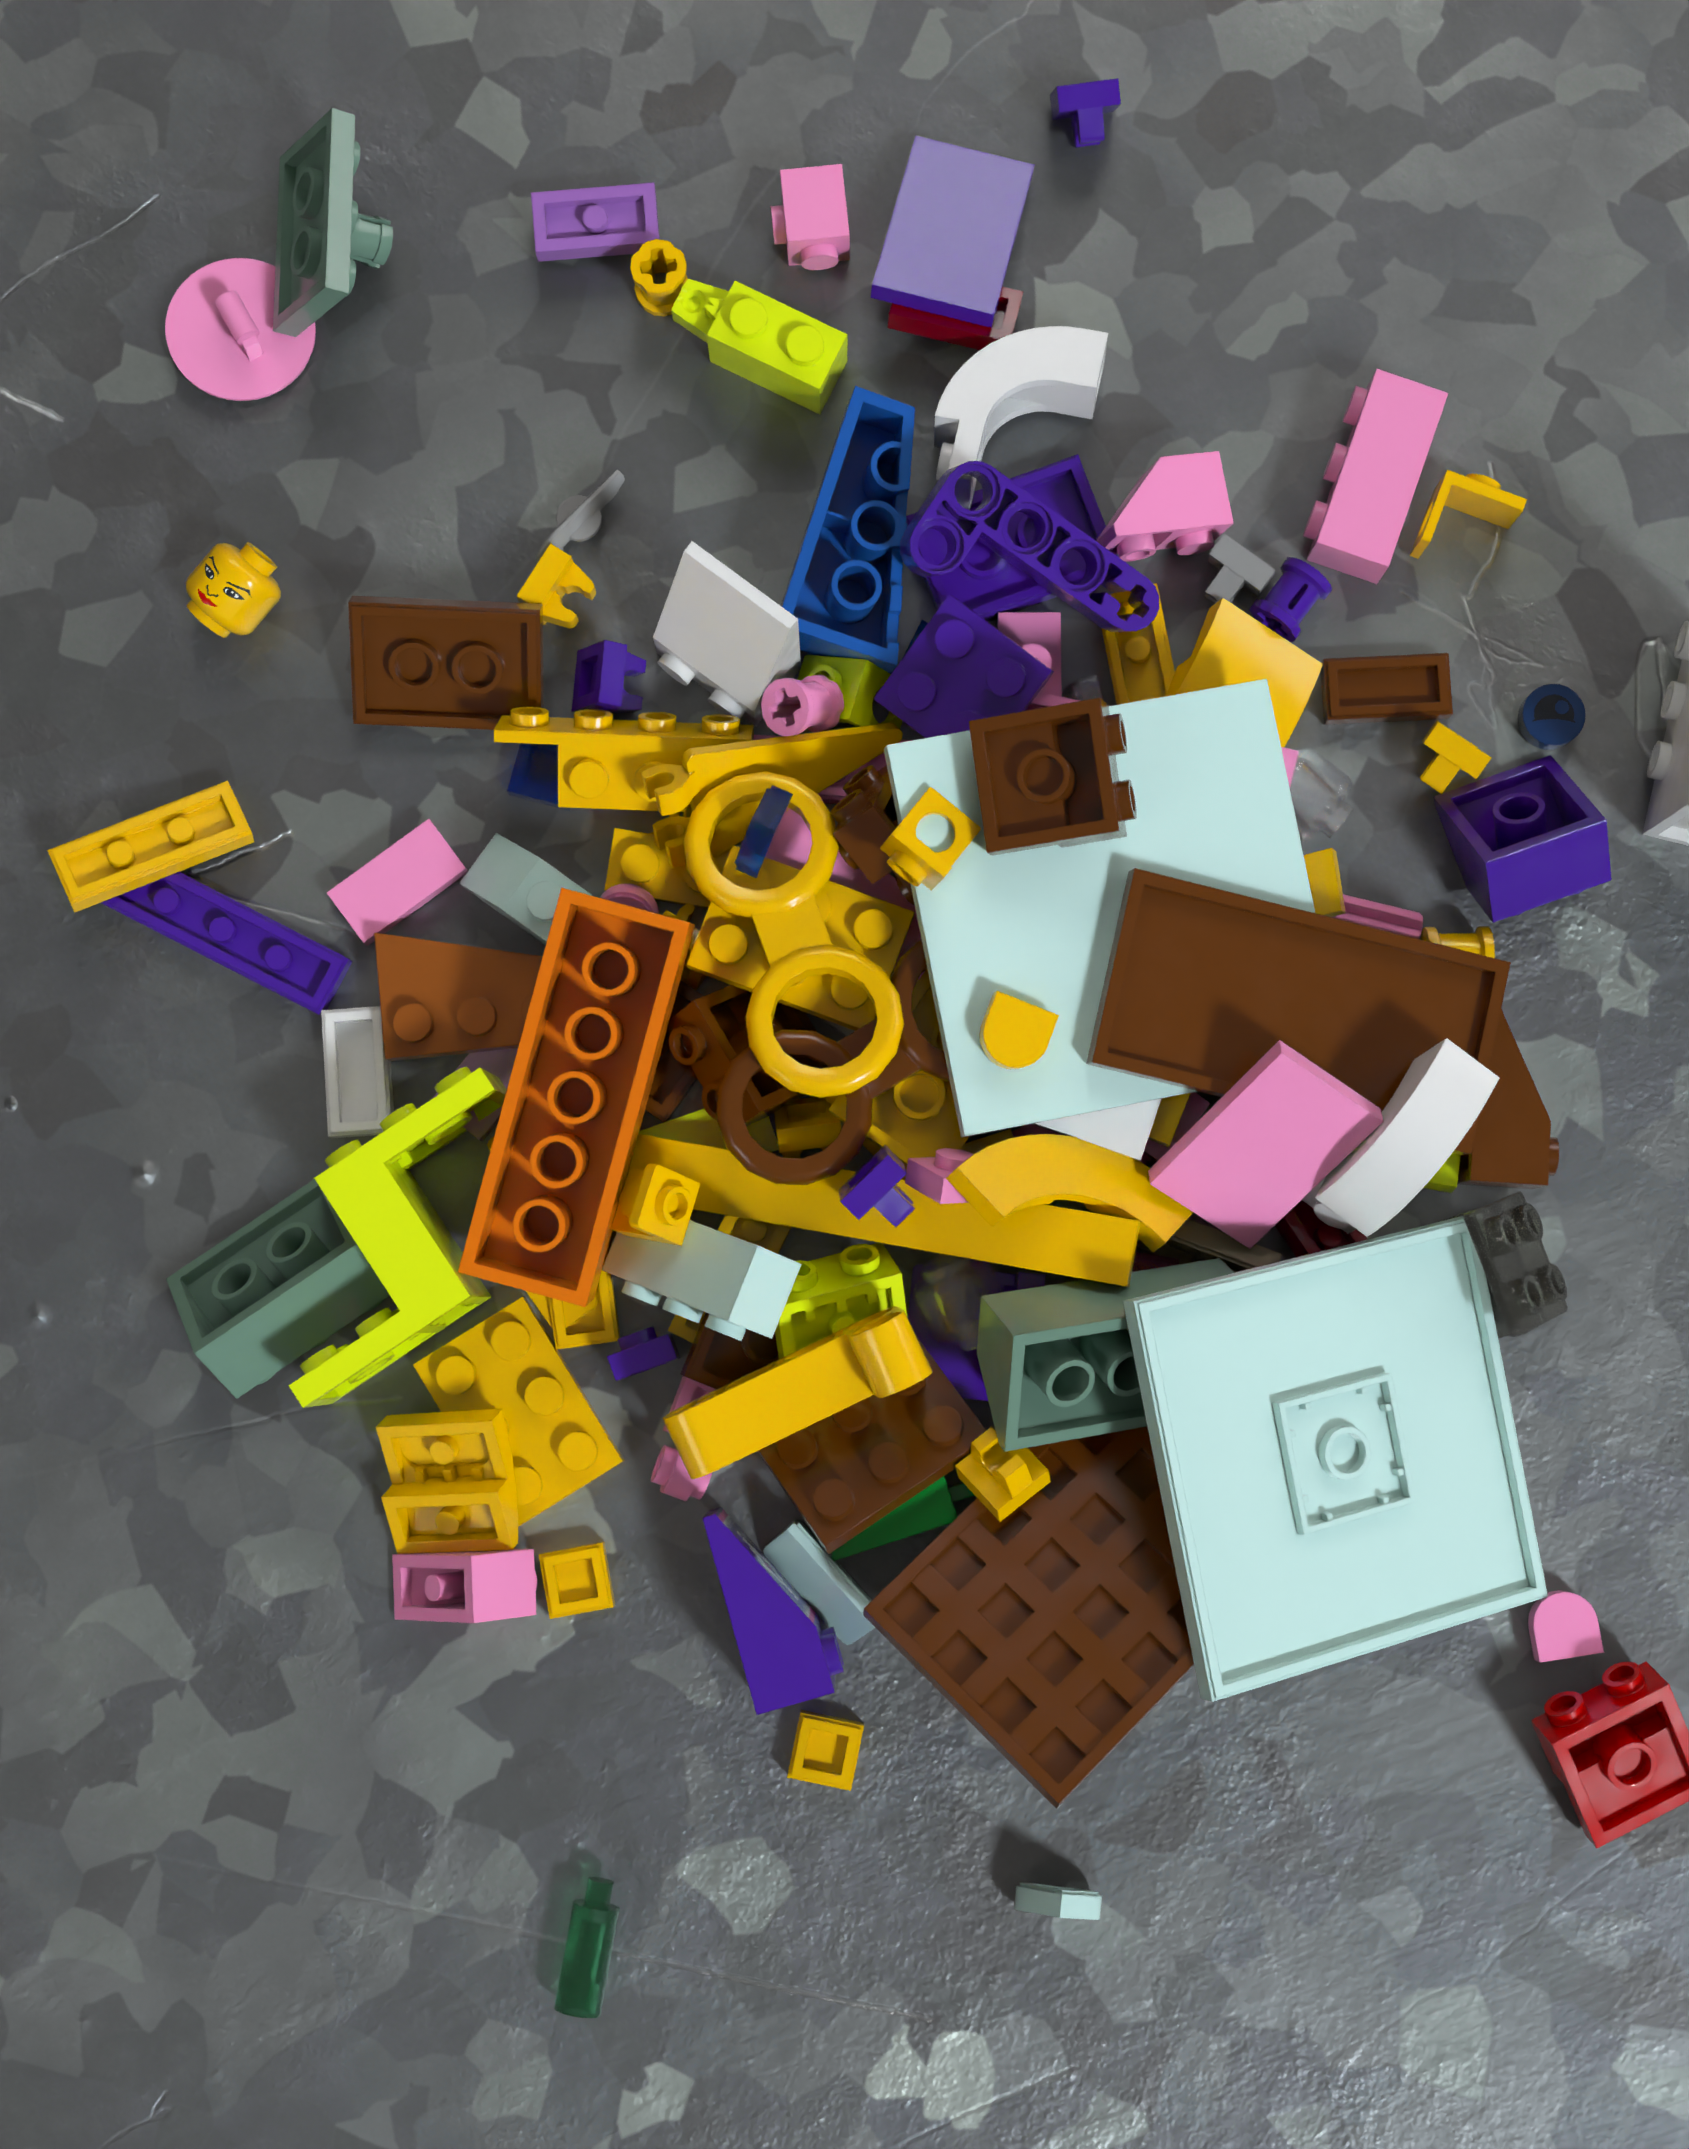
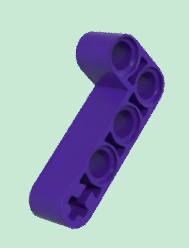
[900,461,1159,632]

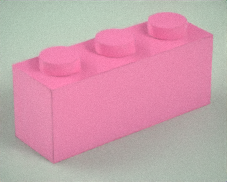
[1303,369,1448,584]

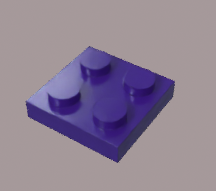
[874,594,1054,738]

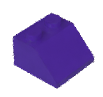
[1434,755,1612,923]

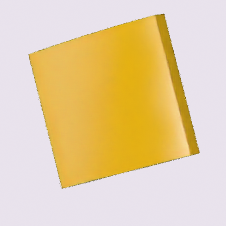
[1166,598,1323,747]
[376,1409,518,1554]

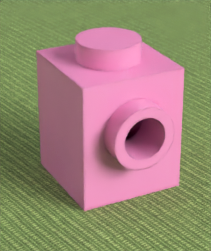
[771,164,850,270]

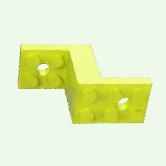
[289,1066,507,1408]

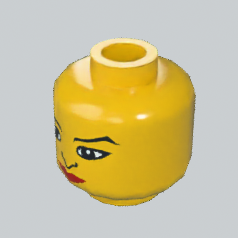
[185,542,281,638]

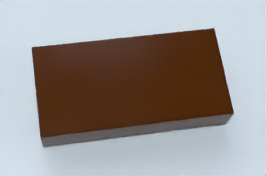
[1320,653,1453,725]

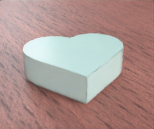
[1014,1882,1102,1920]

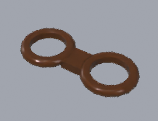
[716,939,950,1185]

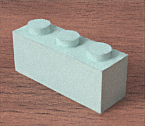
[602,1220,802,1341]

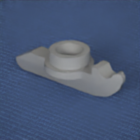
[535,469,625,563]

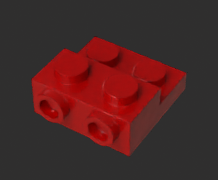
[1531,1661,1689,1849]

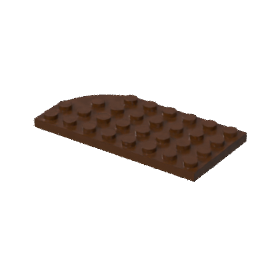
[863,1426,1194,1809]

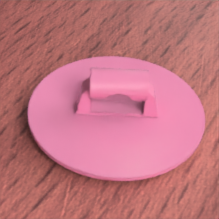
[165,258,316,401]

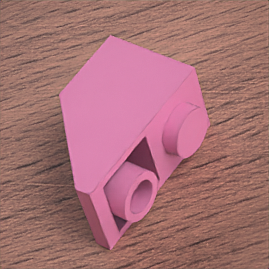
[1096,451,1234,562]

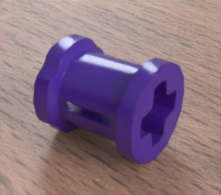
[1249,557,1332,642]

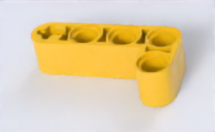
[663,1306,933,1479]

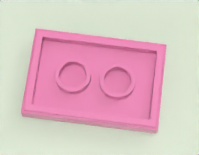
[1148,1040,1383,1249]

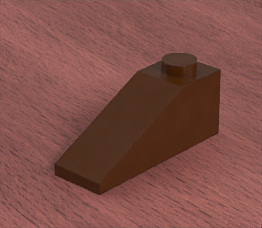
[1457,1009,1559,1189]

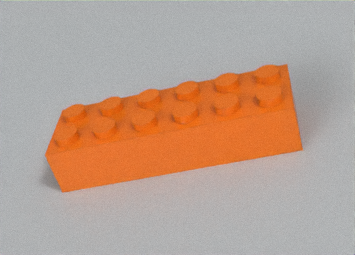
[458,887,695,1307]

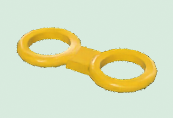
[683,771,904,1098]

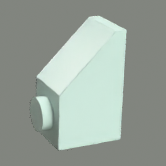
[459,833,592,946]

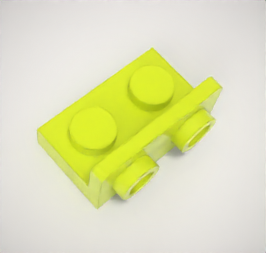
[775,1243,907,1359]

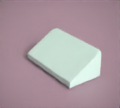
[763,1519,875,1645]

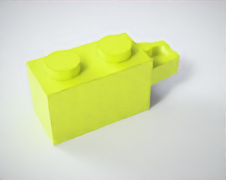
[671,279,848,415]

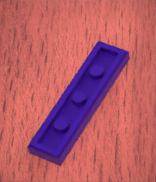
[101,872,352,1017]

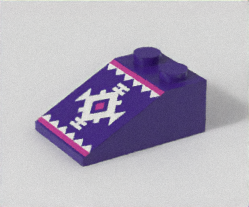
[703,1507,844,1715]

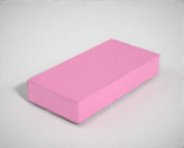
[327,819,468,946]

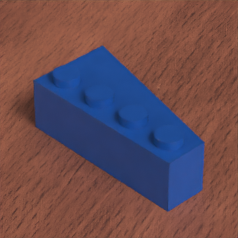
[781,386,915,674]

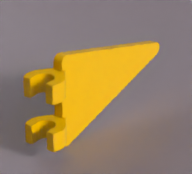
[641,723,903,868]

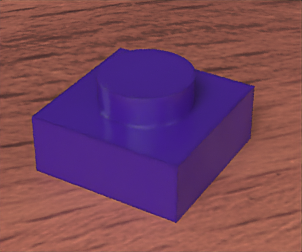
[607,1326,680,1381]

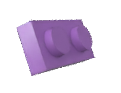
[531,183,660,262]

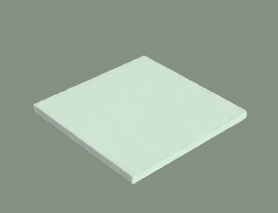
[884,679,1316,1138]
[1123,1216,1548,1702]

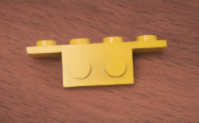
[494,707,754,812]

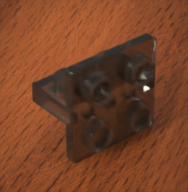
[1435,1191,1568,1339]

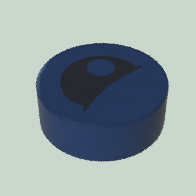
[1517,684,1586,750]

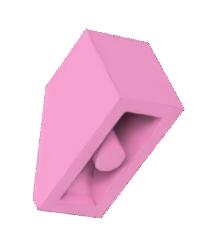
[392,1549,537,1623]

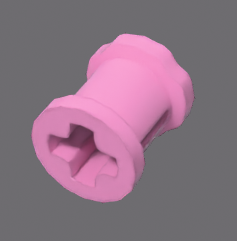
[761,675,844,736]

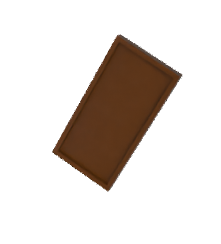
[1086,868,1511,1155]

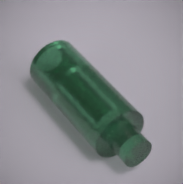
[554,1877,620,2018]

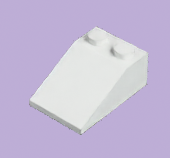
[653,541,801,726]

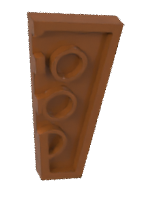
[374,933,543,1061]

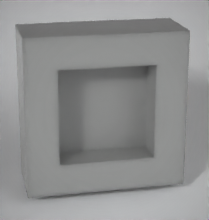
[1205,533,1275,604]

